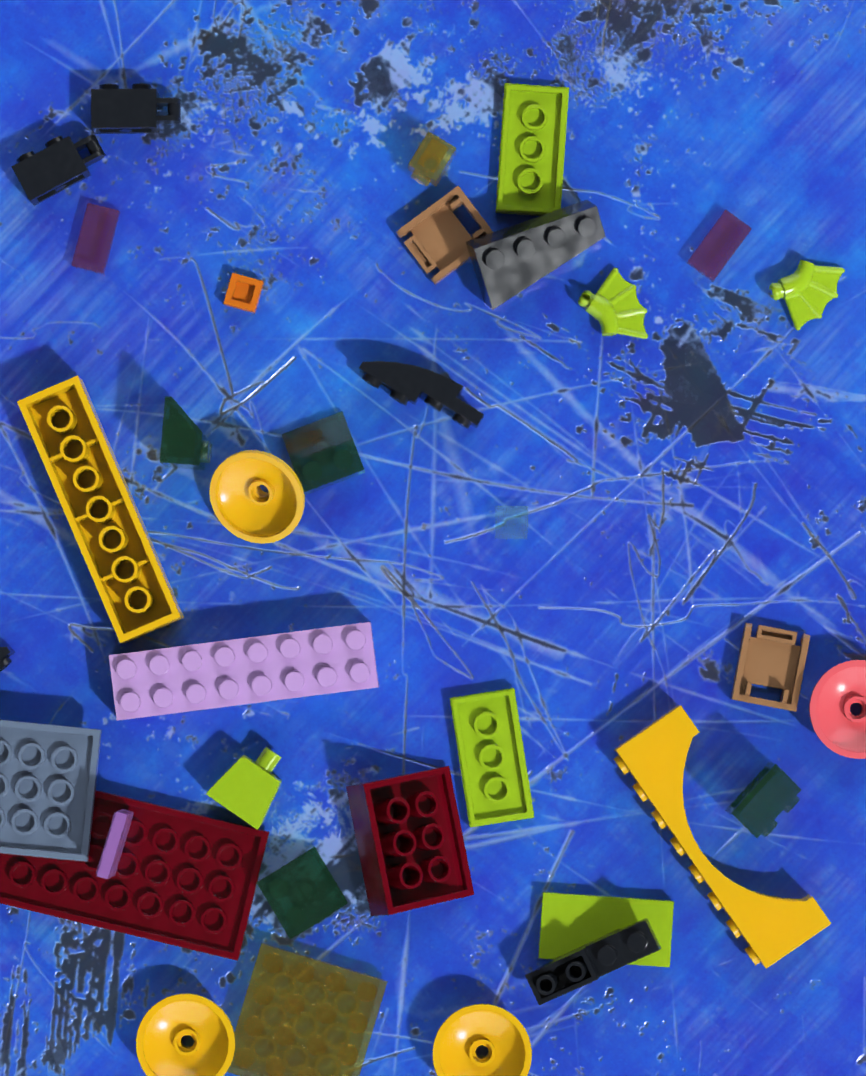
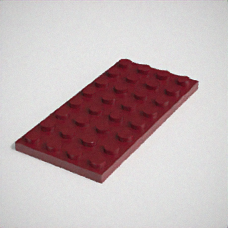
[0,790,270,961]

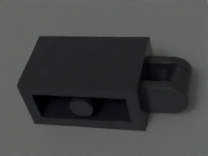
[91,84,181,134]
[12,135,106,206]

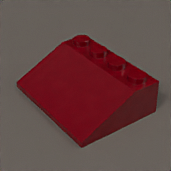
[346,766,474,916]

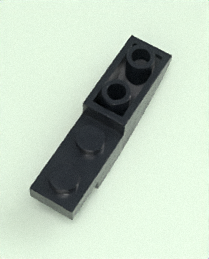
[359,361,484,429]
[525,918,661,1005]

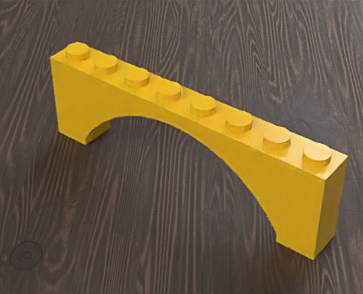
[614,705,831,969]

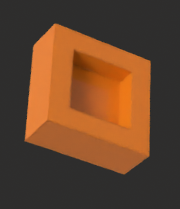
[223,272,264,314]

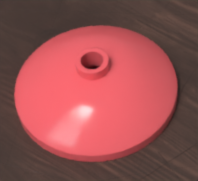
[809,660,866,759]

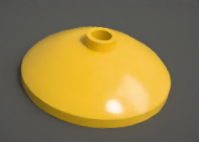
[209,450,305,544]
[136,993,235,1076]
[433,1004,532,1076]

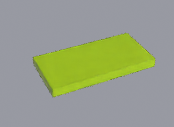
[496,83,569,216]
[450,688,534,827]
[538,892,674,967]

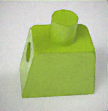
[206,747,282,830]

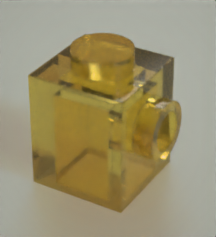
[408,131,456,187]

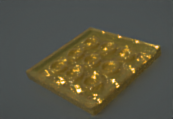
[227,943,387,1076]

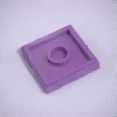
[96,809,134,879]

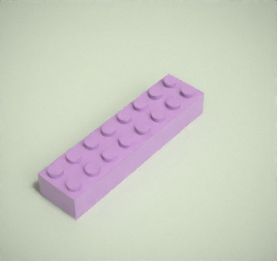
[109,622,379,721]

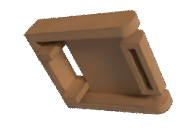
[396,186,493,285]
[730,622,810,712]

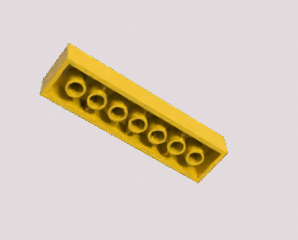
[17,375,184,643]

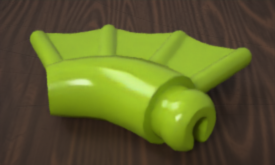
[769,260,845,330]
[578,268,648,339]

